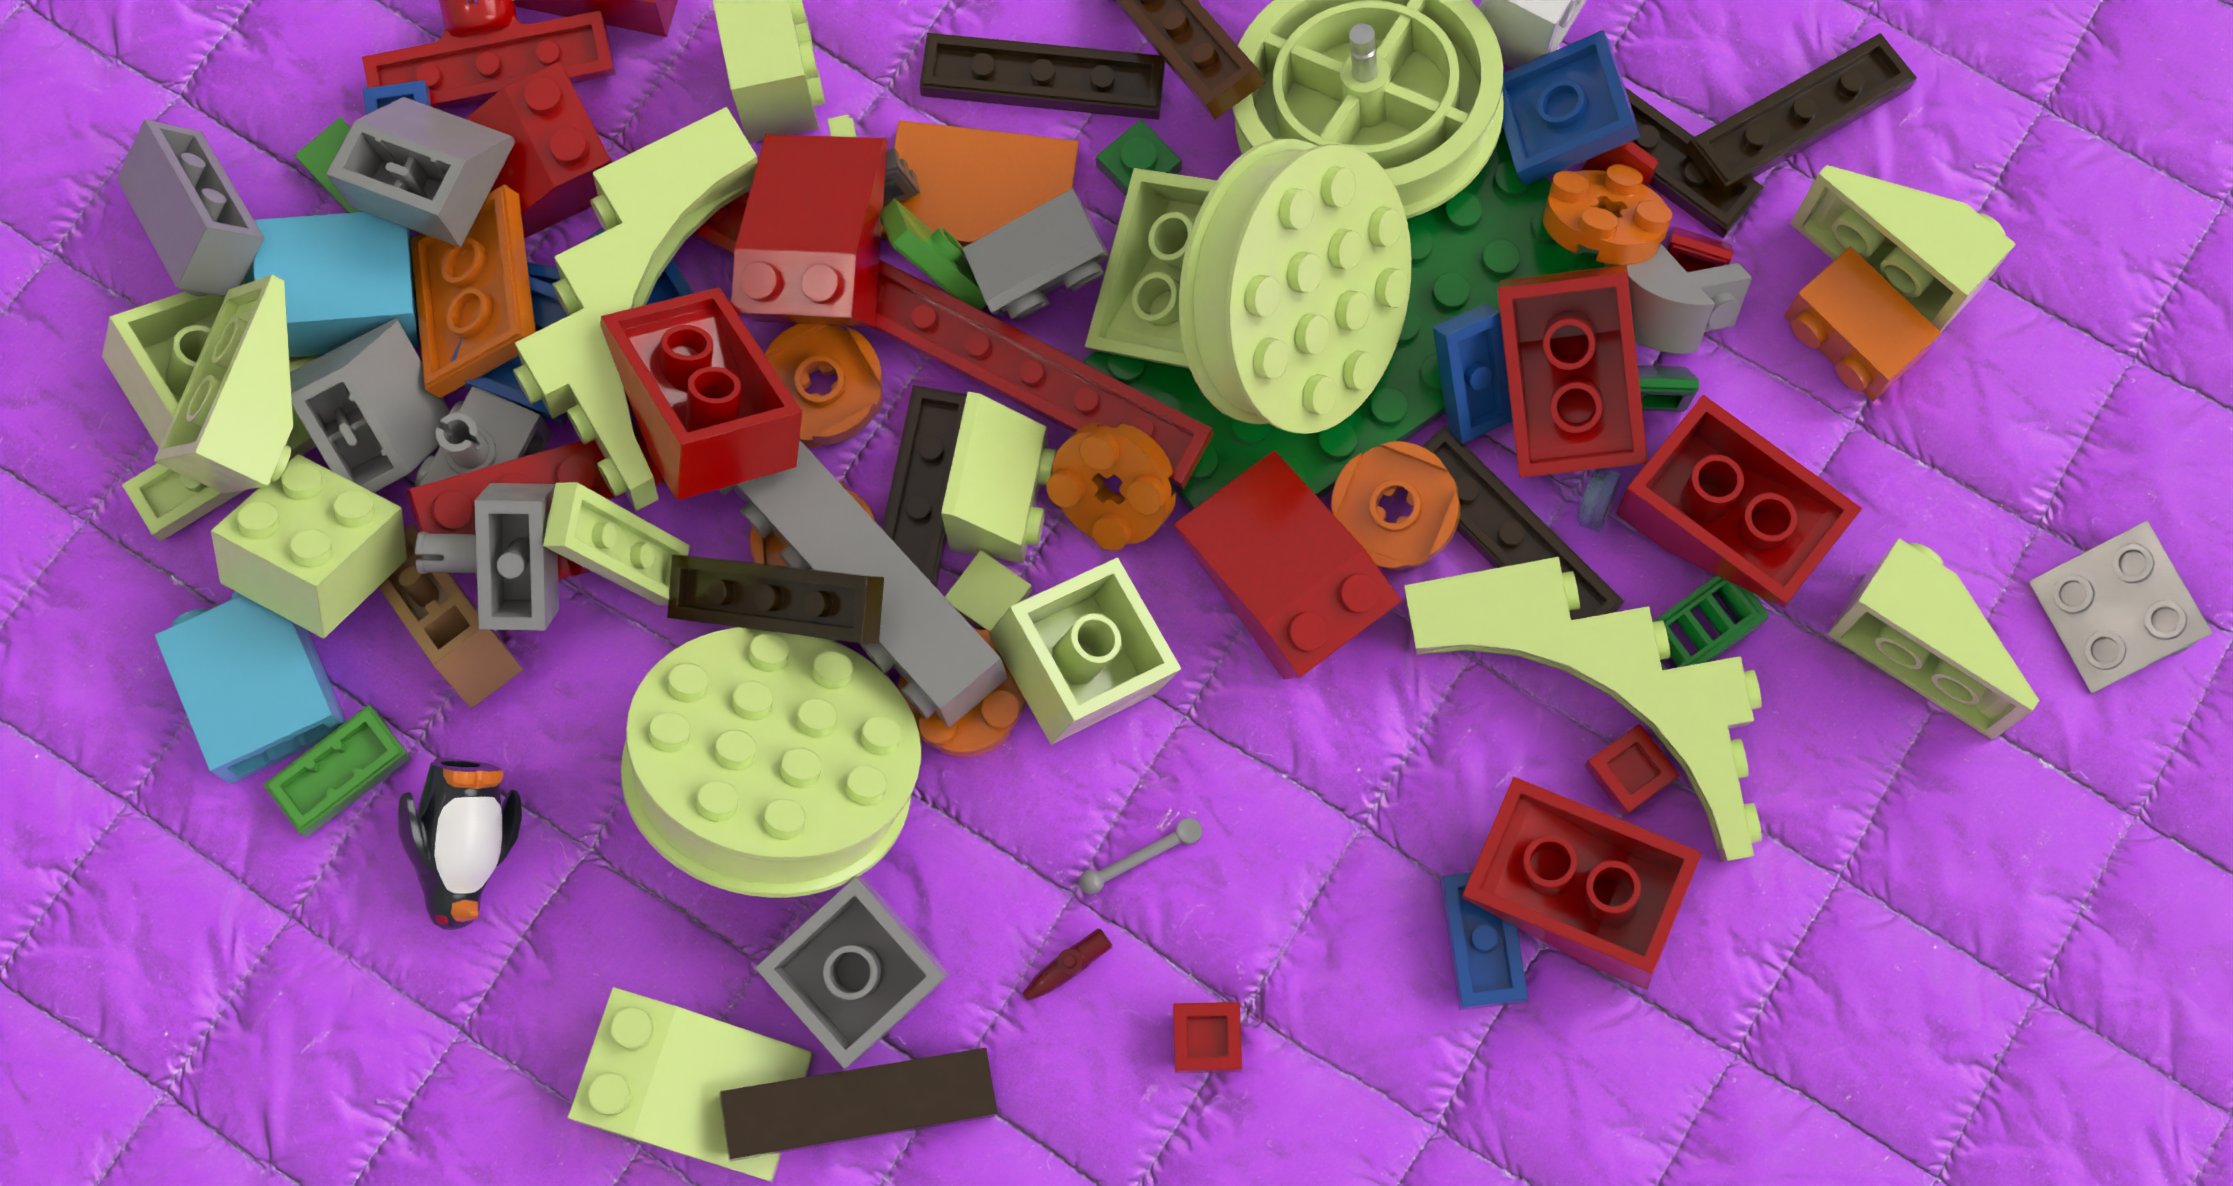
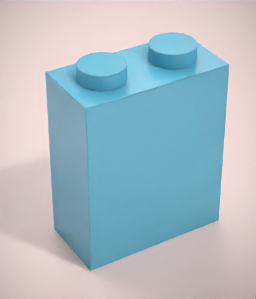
[245,212,420,357]
[154,592,346,784]

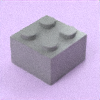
[755,876,952,1069]

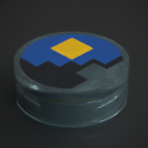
[1576,468,1621,533]

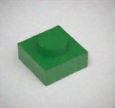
[1096,119,1182,196]

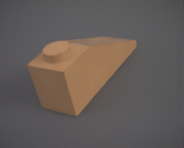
[378,524,524,709]

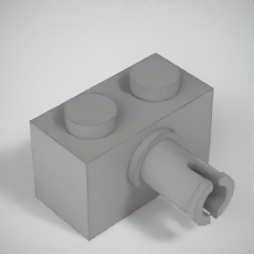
[415,386,553,487]
[415,483,559,631]

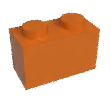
[1784,246,1941,402]

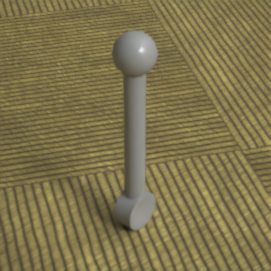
[1079,818,1202,895]

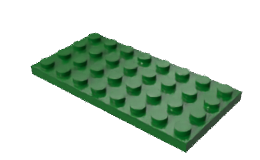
[1084,125,1605,511]

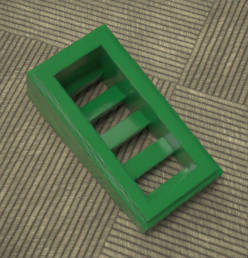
[1652,575,1769,670]

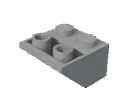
[326,97,515,248]
[962,188,1110,321]
[290,318,450,493]

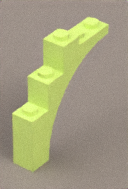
[513,107,758,511]
[1404,557,1762,862]

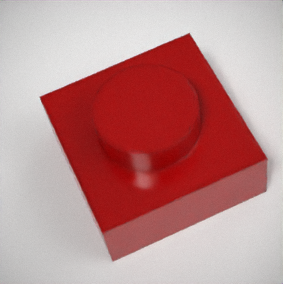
[1584,724,1680,817]
[1173,1002,1242,1073]

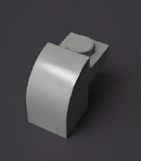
[1604,243,1752,354]

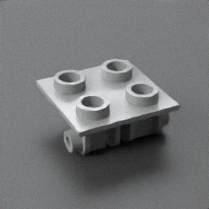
[2029,520,2213,694]

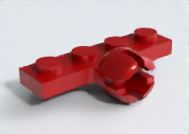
[362,0,616,109]
[406,425,666,581]

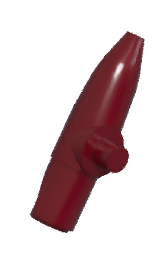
[1022,928,1112,1000]

